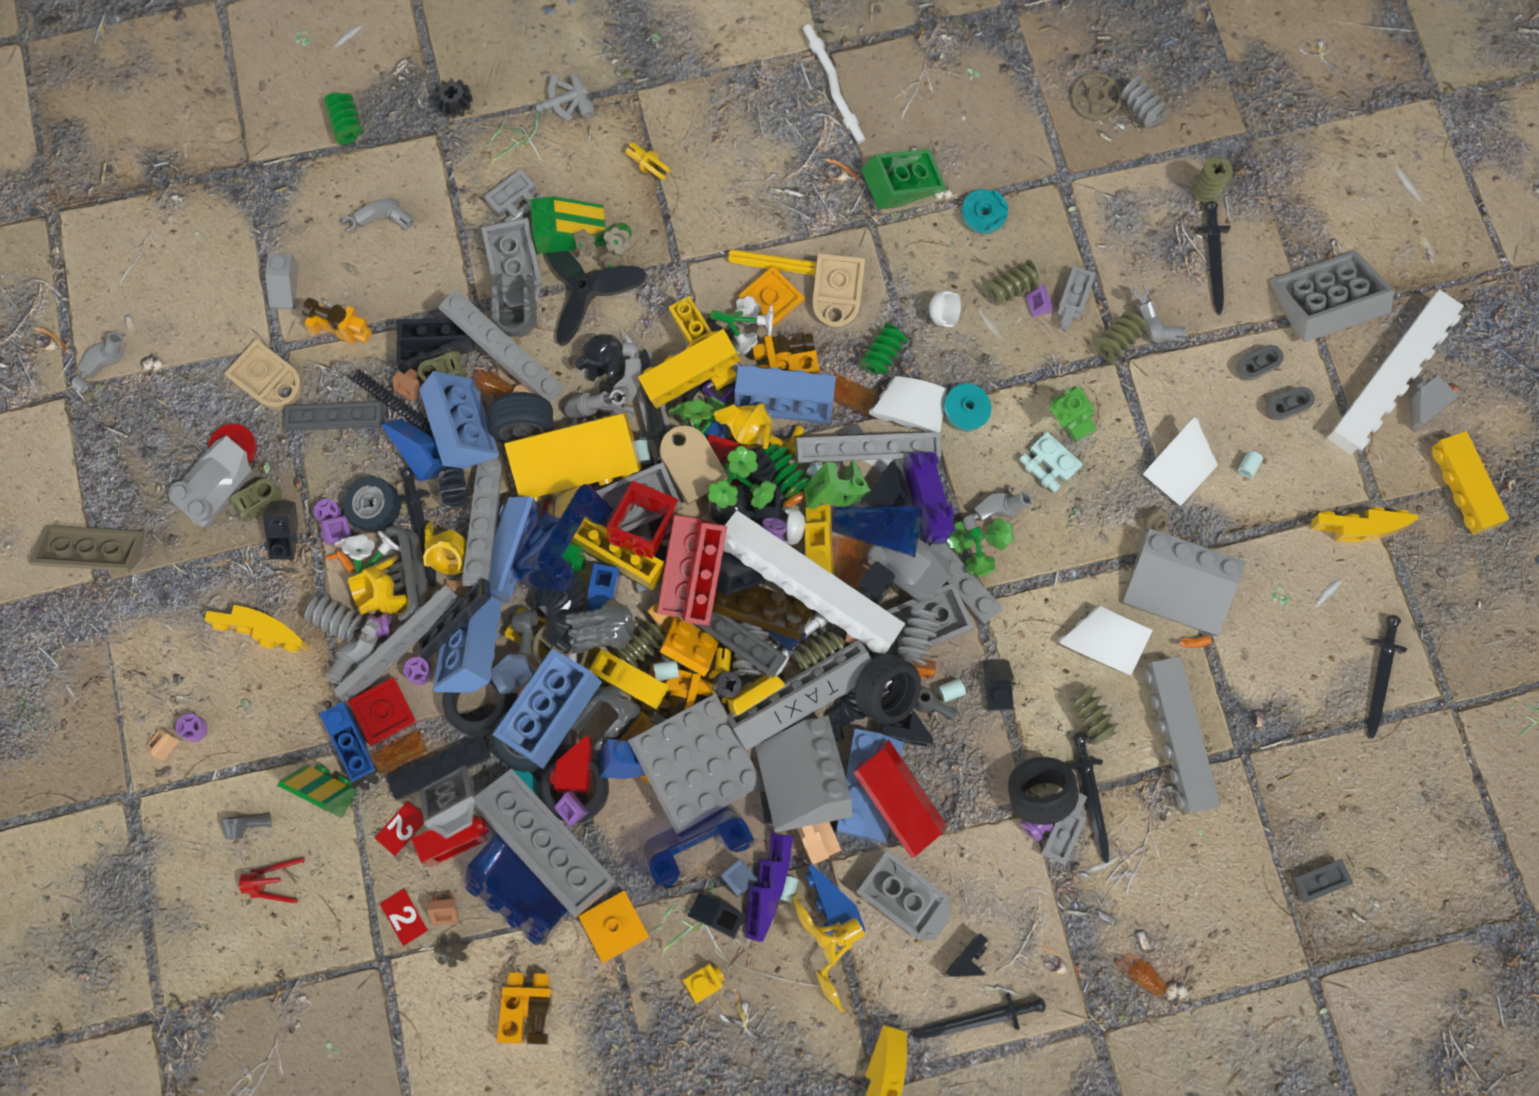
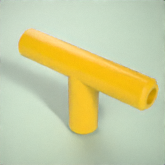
[769,425,804,455]

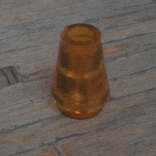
[475,370,514,397]
[1128,958,1168,998]

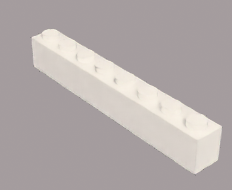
[1327,289,1463,455]
[723,511,905,655]

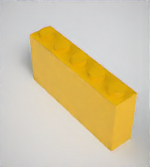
[504,412,642,502]

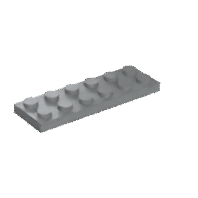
[474,769,616,918]

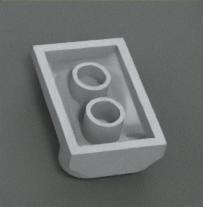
[481,218,543,308]
[169,435,254,528]
[590,462,683,532]
[866,522,954,604]
[886,582,974,656]
[420,765,476,838]
[855,850,952,941]

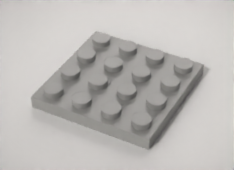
[628,694,763,834]

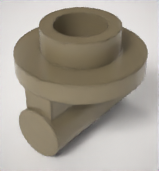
[1138,506,1169,531]

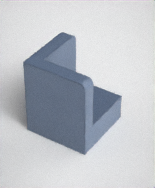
[491,654,535,693]
[721,859,758,898]

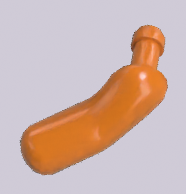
[782,491,805,507]
[326,550,356,574]
[1179,635,1211,648]

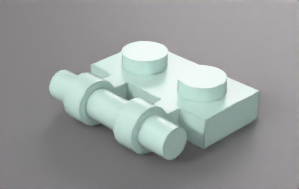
[1019,432,1083,493]

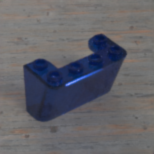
[513,484,613,592]
[643,804,755,891]
[465,833,570,946]

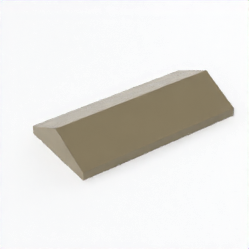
[29,525,144,572]

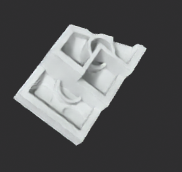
[869,376,947,433]
[1143,416,1218,506]
[1058,605,1153,675]

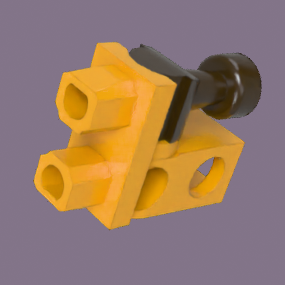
[302,297,372,345]
[752,332,820,374]
[641,663,713,717]
[497,972,554,1045]

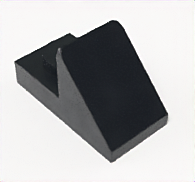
[983,660,1014,712]
[881,710,934,748]
[944,933,988,978]

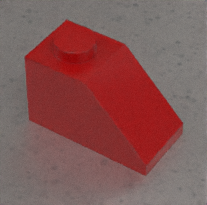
[551,737,592,793]

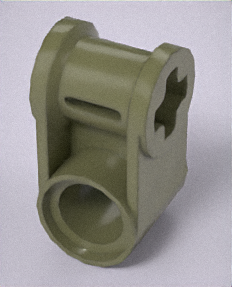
[418,351,468,384]
[230,479,282,522]

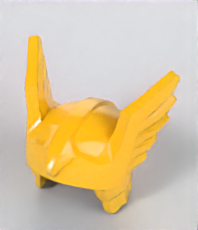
[714,403,773,449]
[423,522,467,575]
[348,554,419,615]

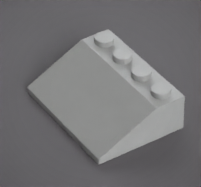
[1270,250,1394,342]
[1122,528,1246,637]
[755,716,852,833]

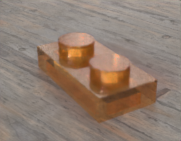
[833,373,878,416]
[835,538,865,591]
[373,731,428,775]

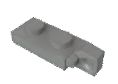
[1058,265,1096,332]
[1041,793,1087,865]

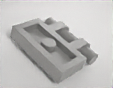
[484,169,545,223]

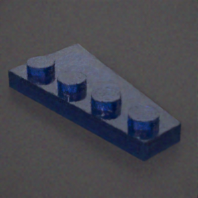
[832,507,923,558]

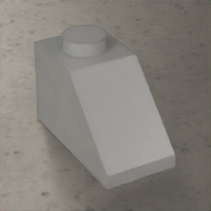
[265,253,299,309]
[1411,375,1458,432]

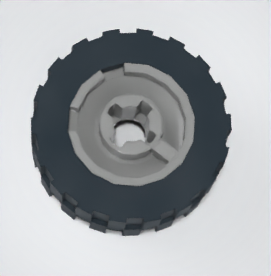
[343,476,402,533]

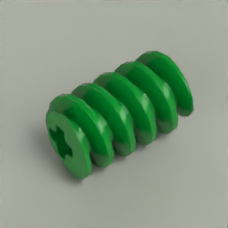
[324,92,363,145]
[859,322,909,376]
[764,444,809,498]

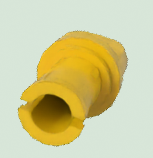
[625,142,671,180]
[709,648,732,704]

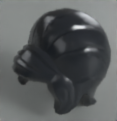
[575,334,623,382]
[708,484,755,525]

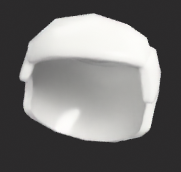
[929,290,961,327]
[780,507,806,545]

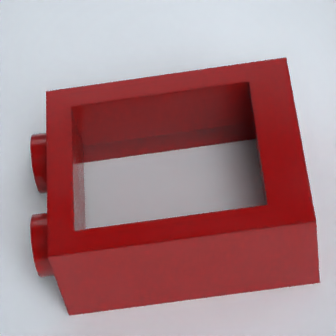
[606,480,679,559]
[411,814,489,867]

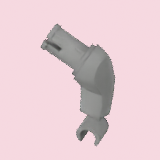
[342,198,415,234]
[1133,285,1186,344]
[72,331,124,393]
[610,342,643,405]
[961,491,1033,530]
[326,618,380,684]

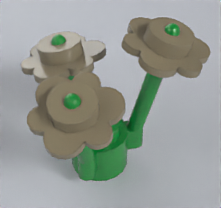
[574,223,632,269]

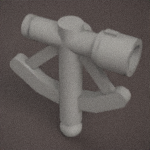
[535,73,595,122]

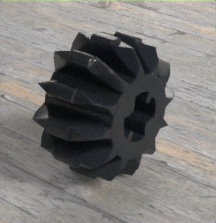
[433,78,473,119]
[745,445,777,486]
[439,467,468,509]

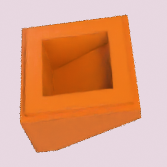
[911,659,936,680]

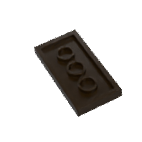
[712,585,815,641]

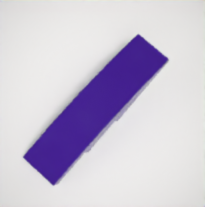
[745,833,793,942]

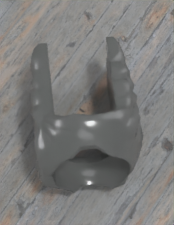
[490,273,537,338]
[565,598,634,652]
[571,684,641,752]

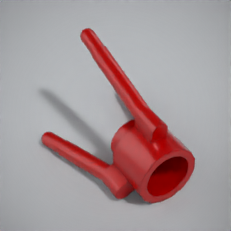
[239,857,305,904]

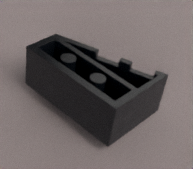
[396,318,475,374]

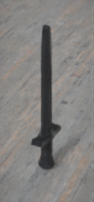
[1196,201,1231,315]
[641,349,675,464]
[400,468,437,587]
[1367,615,1407,739]
[1069,732,1109,863]
[913,993,1046,1039]

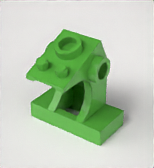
[1049,386,1097,443]
[804,461,870,509]

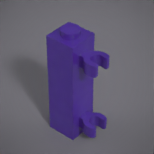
[902,452,955,545]

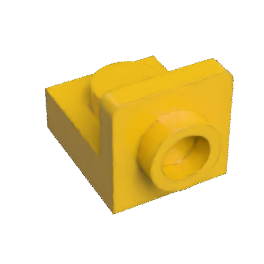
[683,963,725,1004]

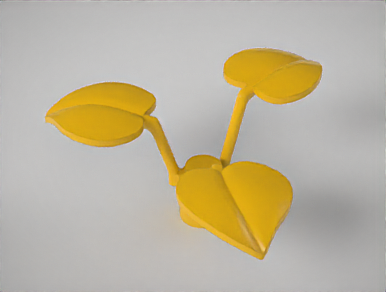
[793,894,865,1012]

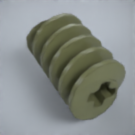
[1193,156,1233,204]
[986,259,1039,306]
[1095,311,1148,364]
[613,620,666,668]
[791,630,846,673]
[1070,687,1118,745]

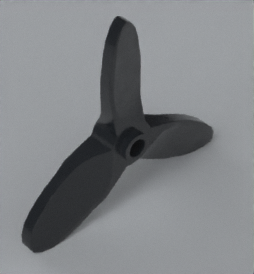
[546,251,647,347]

